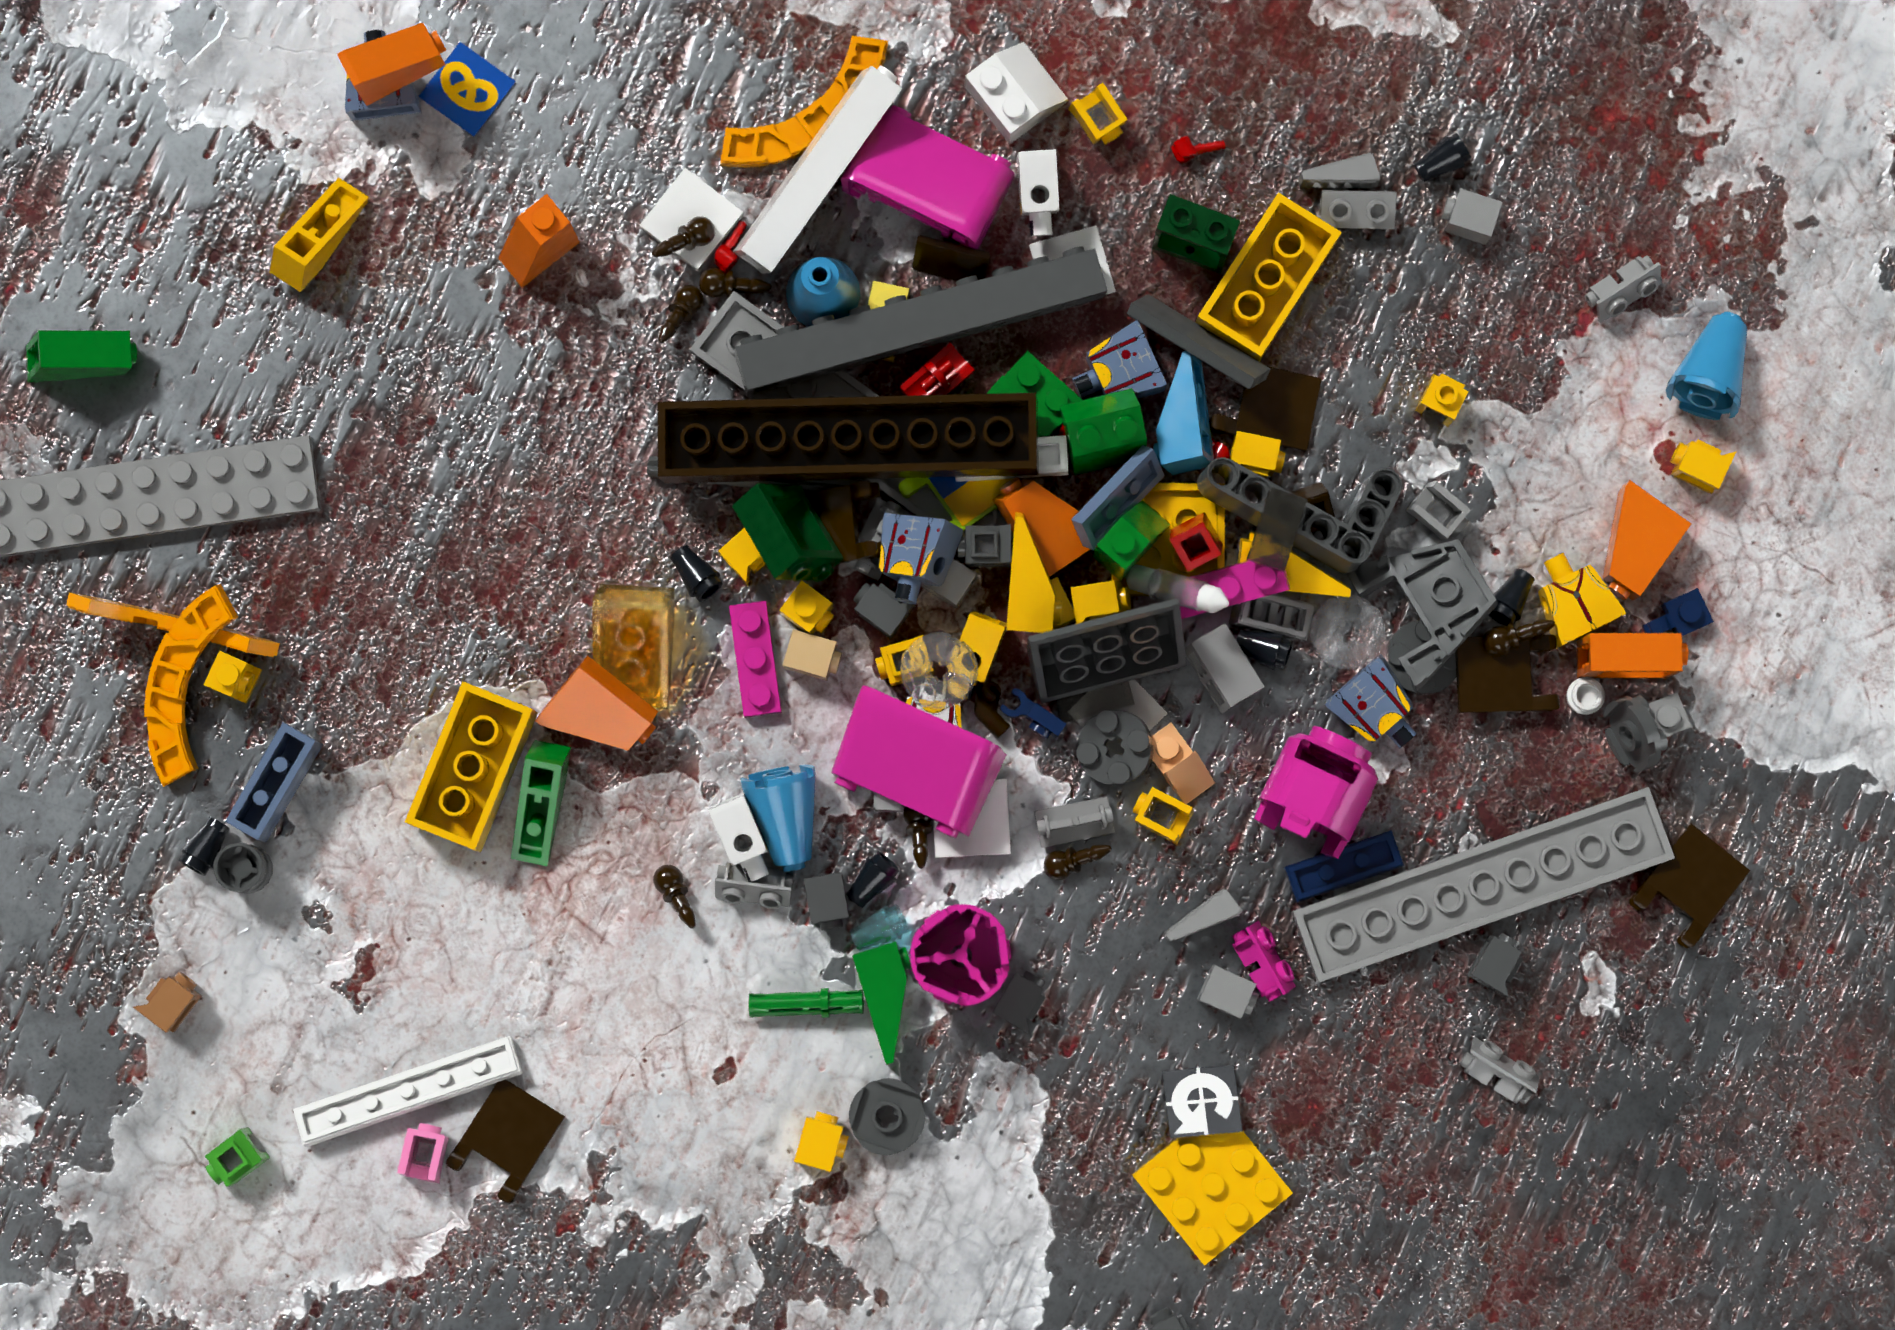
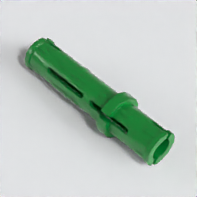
[749,988,864,1018]

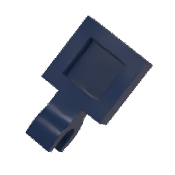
[1642,588,1714,636]
[1000,688,1066,740]

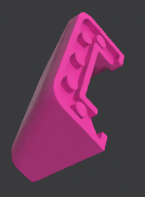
[841,105,1014,249]
[831,685,1007,838]

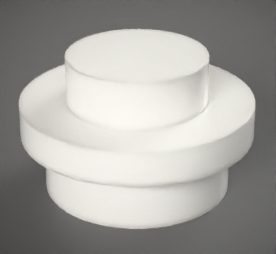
[1566,677,1605,715]

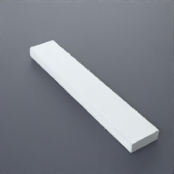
[293,1036,523,1147]

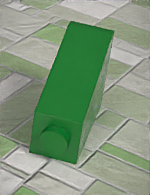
[26,330,137,382]
[1093,500,1170,581]

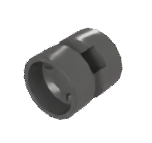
[213,843,273,893]

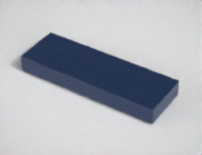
[1284,830,1404,903]

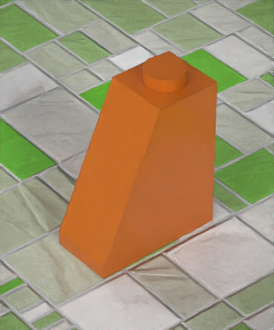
[337,23,446,106]
[498,194,580,288]
[992,477,1090,577]
[1602,480,1692,601]
[535,655,658,751]

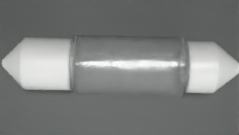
[1125,564,1229,613]

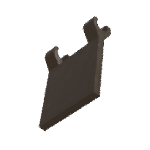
[1209,366,1322,451]
[805,481,881,564]
[1455,634,1560,713]
[1629,823,1751,949]
[446,1080,565,1203]

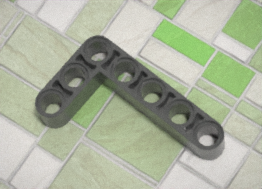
[1197,457,1402,573]

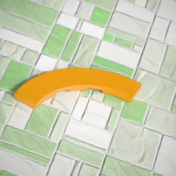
[720,36,888,168]
[144,584,238,787]
[66,592,280,657]

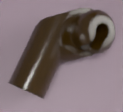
[974,681,1011,739]

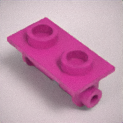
[1232,920,1296,1002]

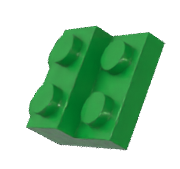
[986,351,1082,437]

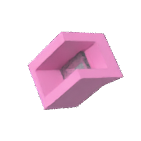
[397,1123,449,1184]

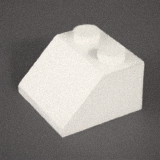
[965,42,1068,145]

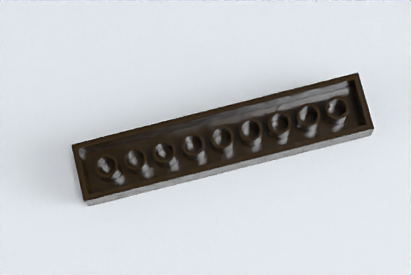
[658,393,1039,483]

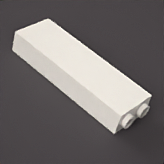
[733,65,902,274]

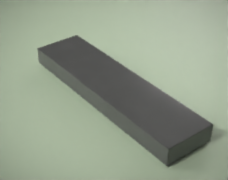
[1127,294,1271,389]

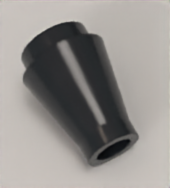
[1413,133,1471,183]
[670,545,723,602]
[1488,568,1535,626]
[1236,629,1293,670]
[179,817,230,876]
[846,851,900,908]

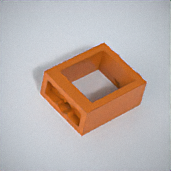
[1577,633,1688,678]

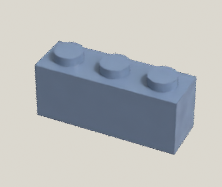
[225,722,324,842]

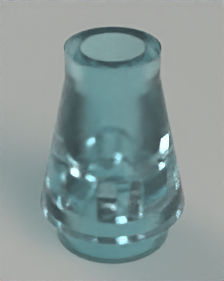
[850,904,909,950]

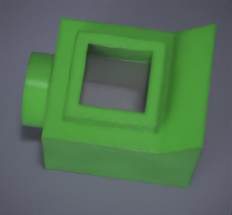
[205,1127,270,1187]

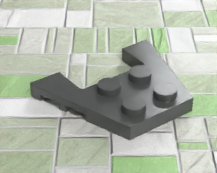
[1346,539,1498,690]

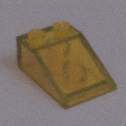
[592,584,674,709]

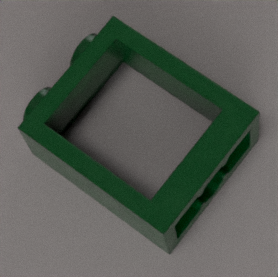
[1151,194,1241,274]
[732,483,844,582]

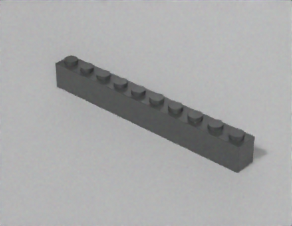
[735,246,1108,397]

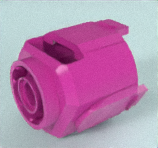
[1254,726,1378,859]
[910,904,1012,1006]

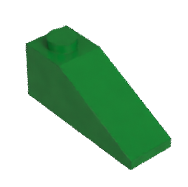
[510,740,571,866]
[852,941,912,1065]

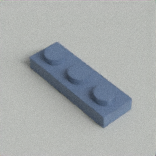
[1071,445,1165,550]

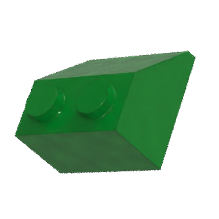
[1059,388,1147,476]

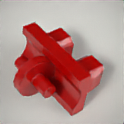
[900,343,975,396]

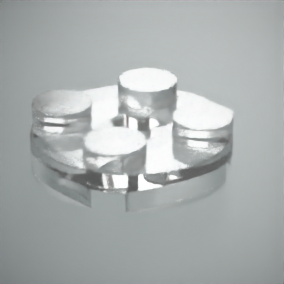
[1309,595,1385,671]
[901,632,978,709]

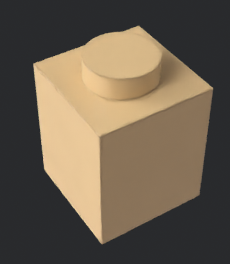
[783,629,842,681]

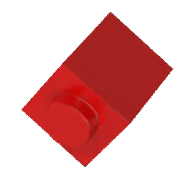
[1169,512,1223,572]

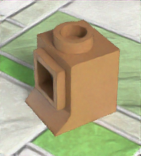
[133,972,202,1033]

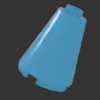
[786,257,860,327]
[1665,312,1747,420]
[740,764,816,872]

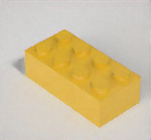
[1195,192,1342,361]
[405,681,538,852]

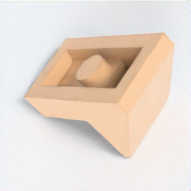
[1151,722,1215,804]

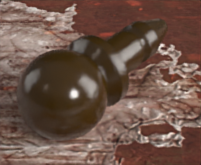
[652,216,715,257]
[699,268,772,298]
[658,285,703,343]
[1483,620,1555,656]
[903,806,932,869]
[1043,845,1112,881]
[653,865,696,929]

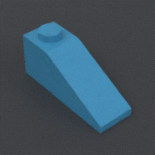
[1153,351,1214,475]

